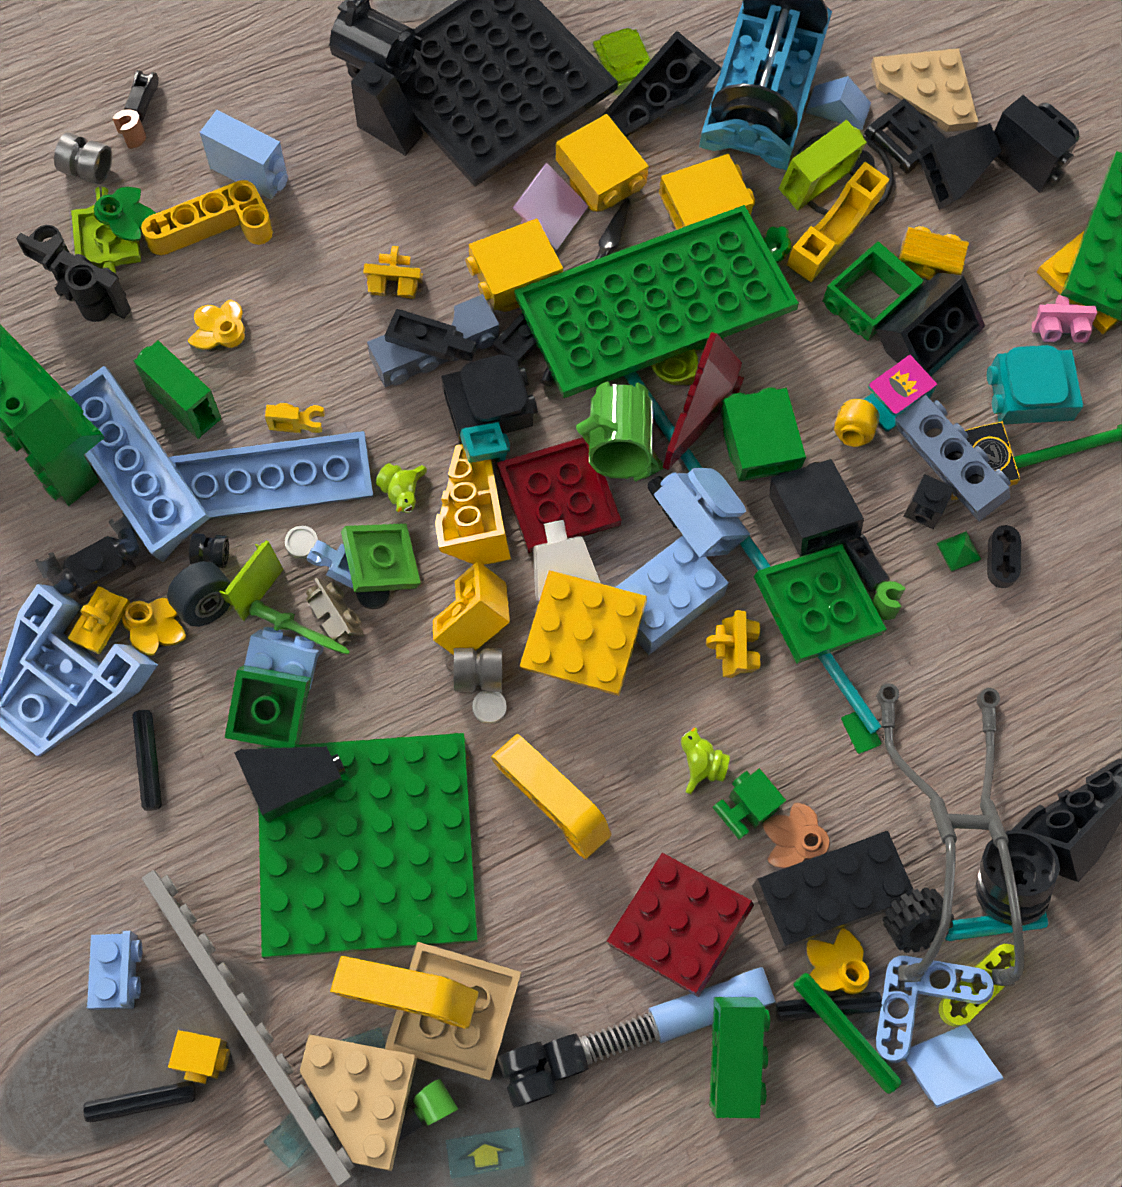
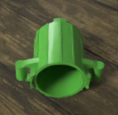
[576,381,663,482]

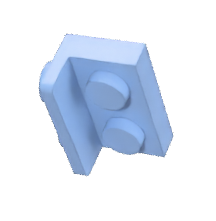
[87,931,142,1010]

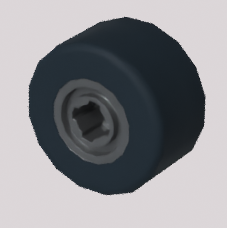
[167,561,231,627]

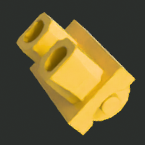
[363,246,423,299]
[68,586,130,655]
[706,610,760,678]

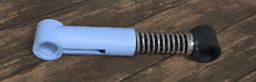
[543,967,776,1082]

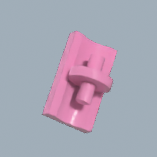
[1031,295,1097,343]

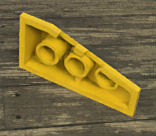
[435,444,511,565]

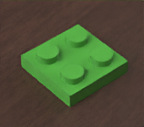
[341,524,421,592]

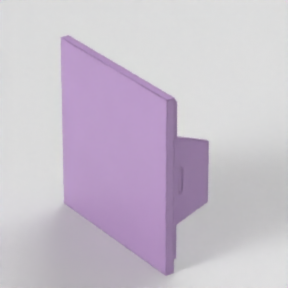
[513,163,588,251]

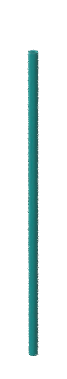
[624,371,882,734]

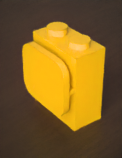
[556,114,649,212]
[659,153,755,230]
[465,218,563,312]

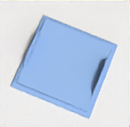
[905,1024,1003,1108]

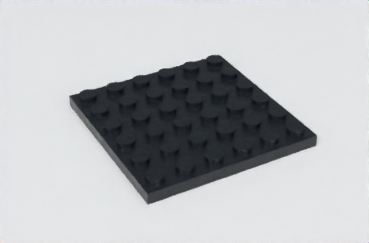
[398,0,618,187]

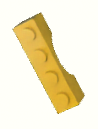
[787,162,890,283]

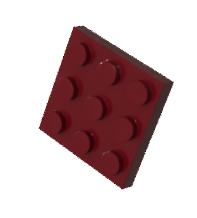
[497,437,622,554]
[606,852,754,997]

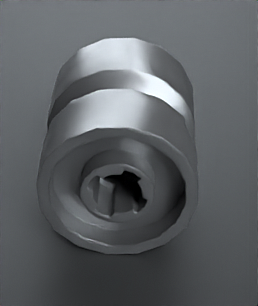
[54,132,113,185]
[454,648,502,692]

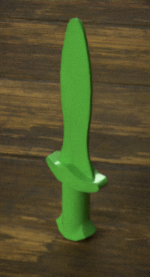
[249,600,350,654]

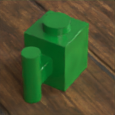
[712,768,787,840]

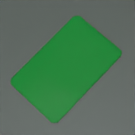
[841,712,882,754]

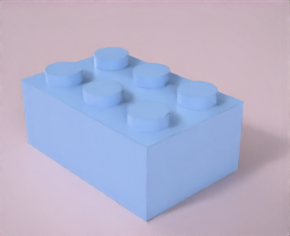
[615,536,729,655]

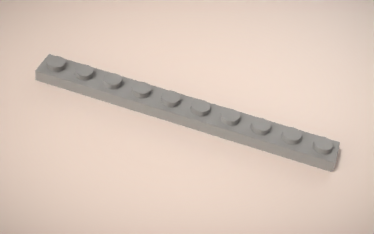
[142,870,355,1187]

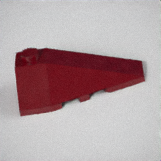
[663,332,744,470]

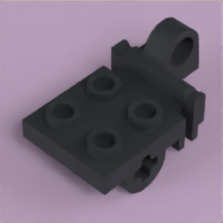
[16,225,131,322]

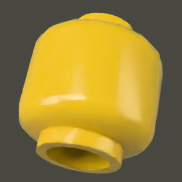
[834,399,880,447]

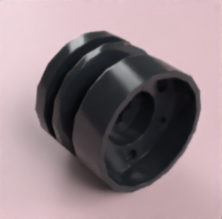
[975,830,1060,925]

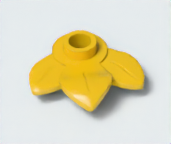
[188,299,245,350]
[122,598,186,656]
[807,928,869,994]

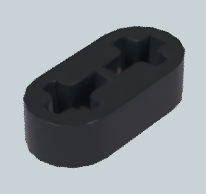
[987,525,1021,588]

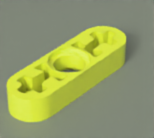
[938,944,1015,1027]

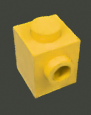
[168,1030,230,1084]

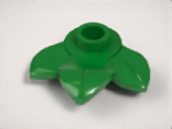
[94,187,156,241]

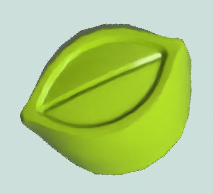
[651,349,698,386]

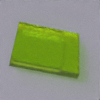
[593,28,650,85]

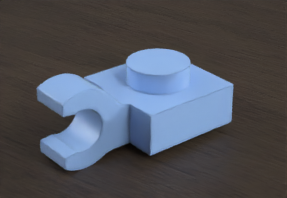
[306,540,353,589]

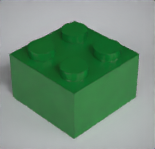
[224,665,311,748]

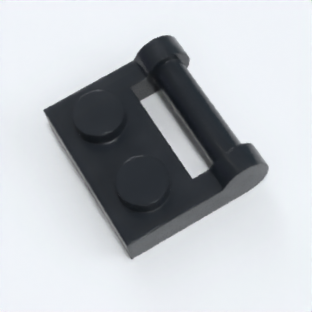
[864,99,946,174]

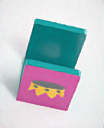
[863,355,938,432]

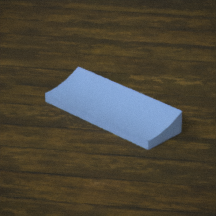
[67,366,210,562]
[169,431,374,519]

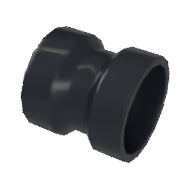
[189,533,229,568]

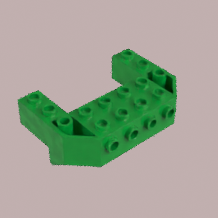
[0,324,105,507]

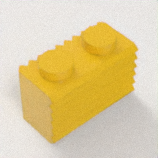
[899,226,969,280]

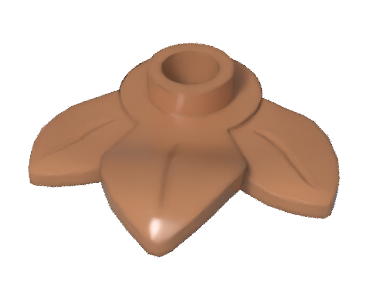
[763,803,830,869]

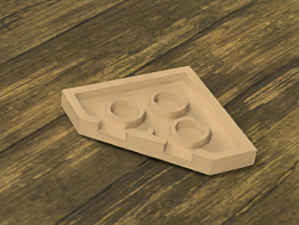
[871,48,978,132]
[300,1034,417,1171]

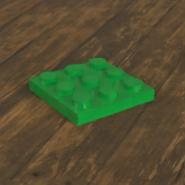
[753,544,887,664]

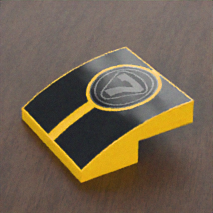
[946,422,1020,500]

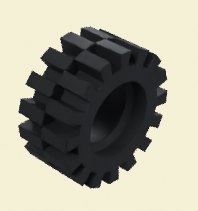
[882,887,954,953]

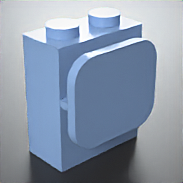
[653,468,750,557]

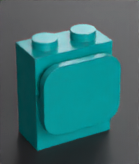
[987,345,1083,425]

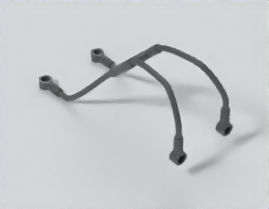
[876,683,1024,986]

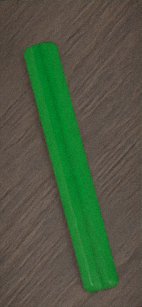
[793,973,902,1094]

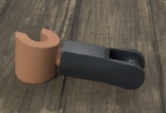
[112,70,159,148]

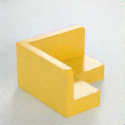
[433,561,510,655]

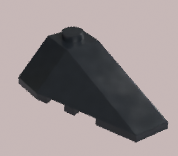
[600,31,721,137]
[1012,758,1122,882]

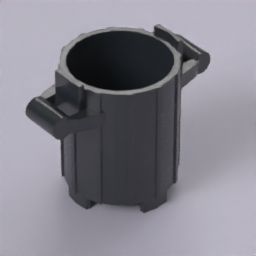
[329,0,422,84]

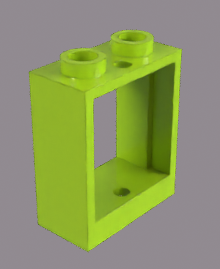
[778,119,867,211]

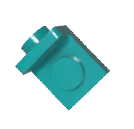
[460,422,510,465]

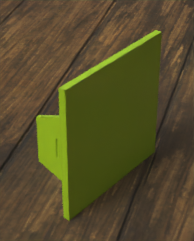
[219,540,284,621]

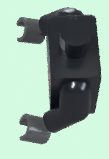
[35,513,139,599]

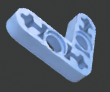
[876,956,994,1063]

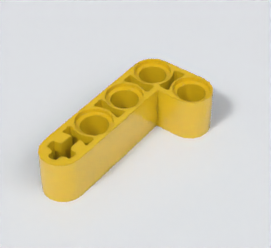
[141,180,273,256]
[491,734,612,860]
[330,956,479,1029]

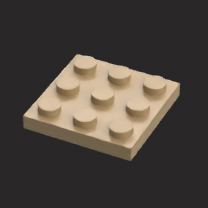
[385,942,521,1081]

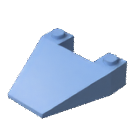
[0,584,158,756]

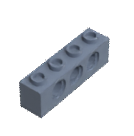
[895,394,1011,521]

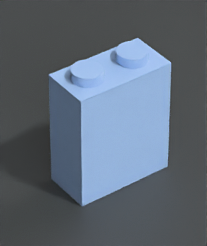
[199,110,288,200]

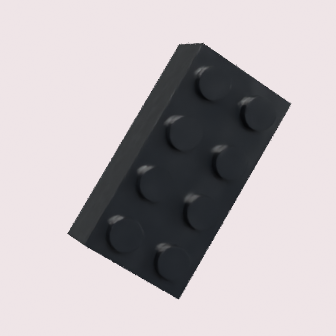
[752,831,914,952]

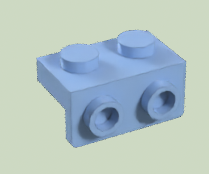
[244,627,324,690]

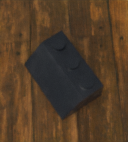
[875,272,986,376]

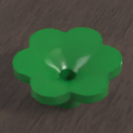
[763,226,791,263]

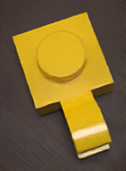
[265,403,325,433]

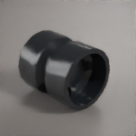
[497,1041,558,1108]

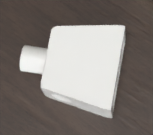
[533,520,601,601]

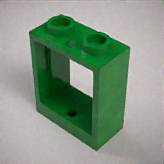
[822,241,924,341]

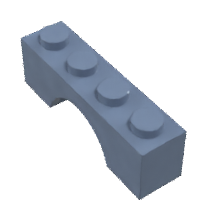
[367,294,499,387]

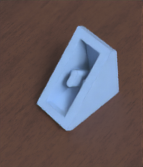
[806,76,871,130]

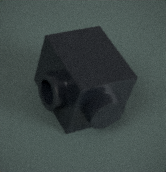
[904,474,954,529]

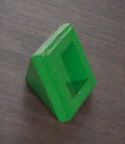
[937,531,981,572]

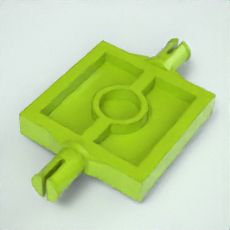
[71,187,141,274]

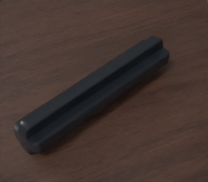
[132,710,162,811]
[775,991,882,1022]
[83,1081,196,1123]

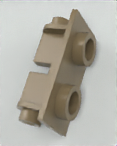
[306,578,365,646]

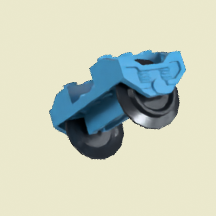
[699,0,832,170]

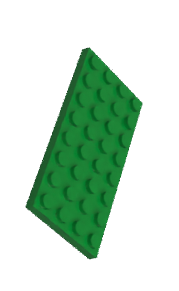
[514,205,799,399]

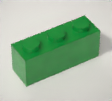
[709,997,770,1118]

